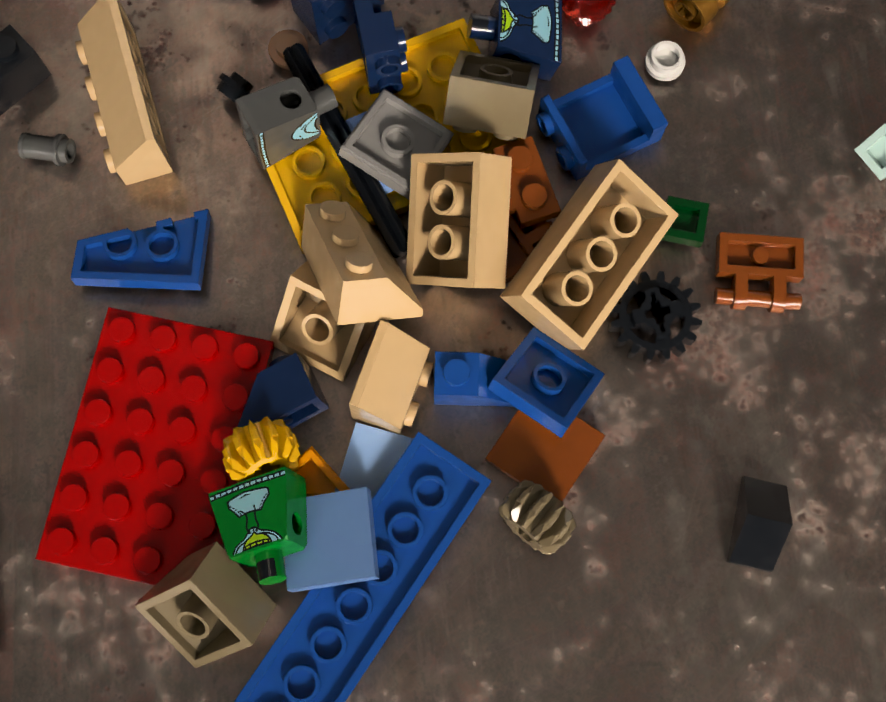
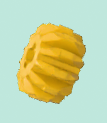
[222,416,300,483]

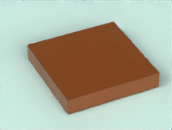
[485,409,606,502]

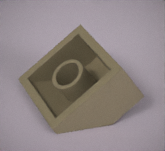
[443,50,540,141]
[134,541,277,668]

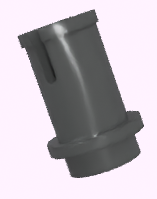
[18,132,76,167]

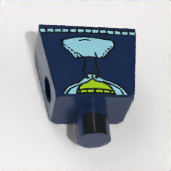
[467,0,562,81]

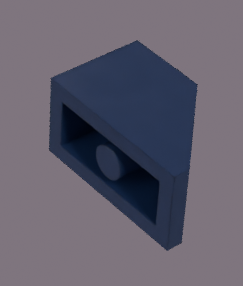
[237,353,330,429]

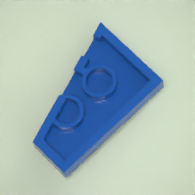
[71,209,211,291]

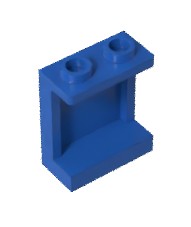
[536,55,668,181]

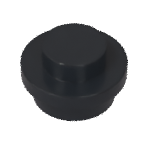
[216,71,254,103]

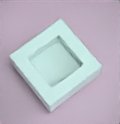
[854,123,886,181]

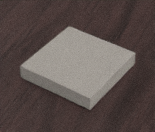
[338,88,454,200]

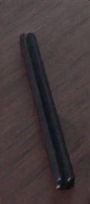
[283,43,408,258]

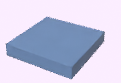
[285,487,379,593]

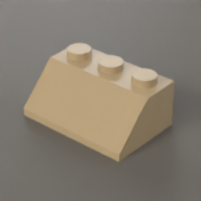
[301,200,423,325]

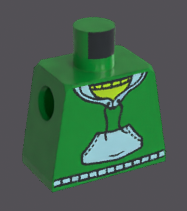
[208,466,307,585]

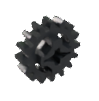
[608,271,702,364]

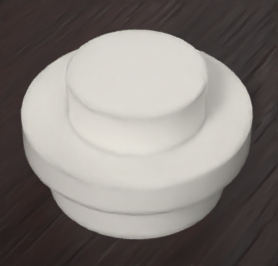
[645,41,686,81]

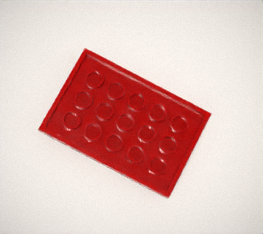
[35,307,275,585]

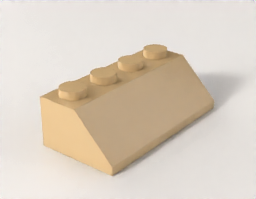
[75,0,173,185]

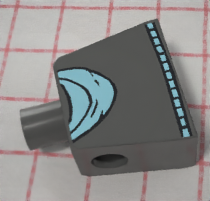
[235,77,338,170]

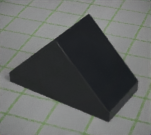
[727,476,793,572]

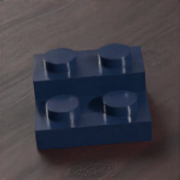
[352,0,408,94]

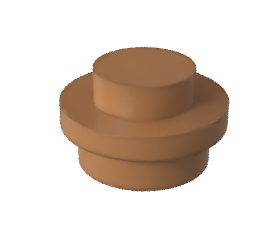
[268,29,309,70]

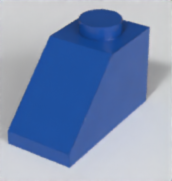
[434,351,514,407]

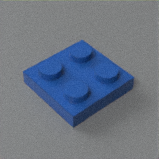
[488,327,605,438]

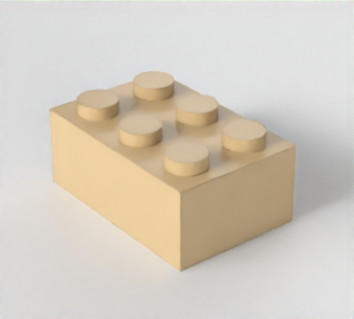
[406,152,512,289]

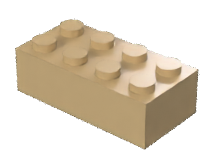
[500,159,679,350]

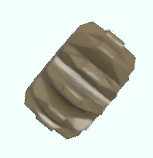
[498,480,577,555]

